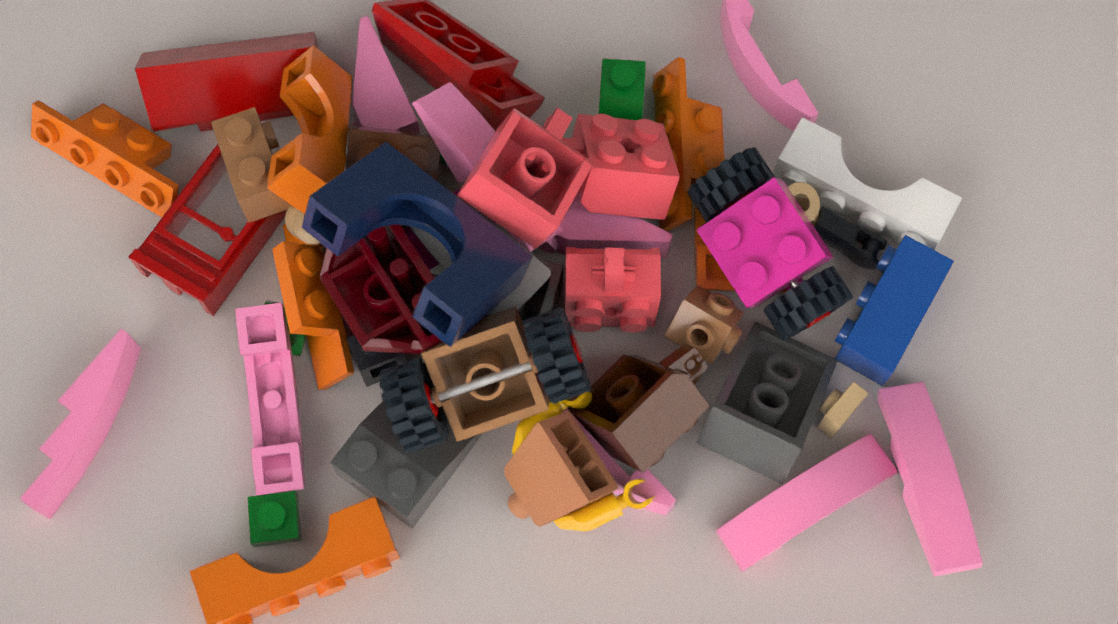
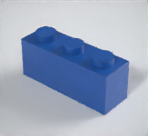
[834,235,954,386]

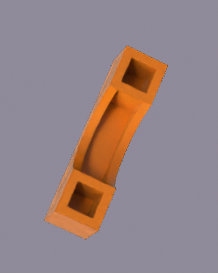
[267,45,352,215]
[189,497,400,624]

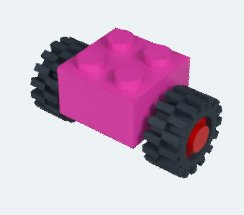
[687,147,854,341]

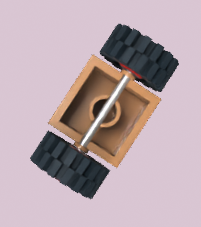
[379,307,591,454]

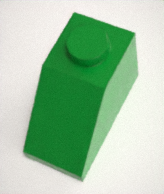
[599,58,646,120]

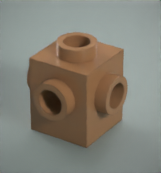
[664,285,744,364]

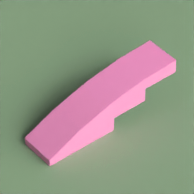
[412,82,563,252]
[19,328,141,519]
[877,381,983,576]

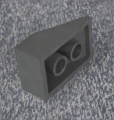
[696,321,838,485]
[330,372,483,529]

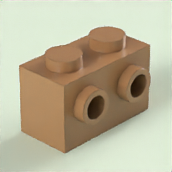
[211,107,291,223]

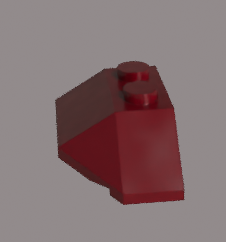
[320,225,443,354]

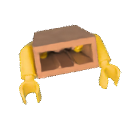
[504,392,655,531]

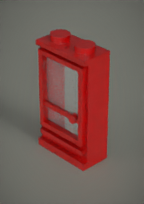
[128,144,293,316]

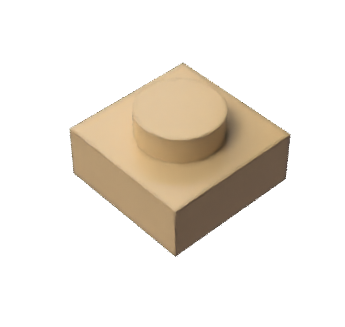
[817,381,868,439]

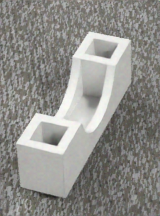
[773,117,962,250]

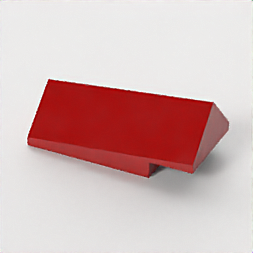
[372,0,545,131]
[135,32,318,132]

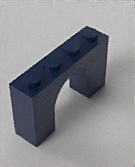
[302,142,533,347]

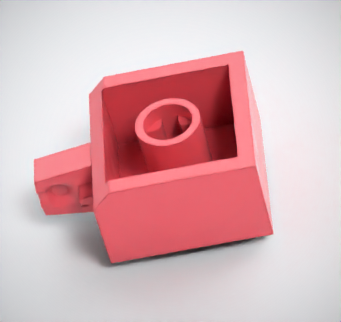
[457,107,592,249]
[561,114,680,220]
[565,247,661,333]

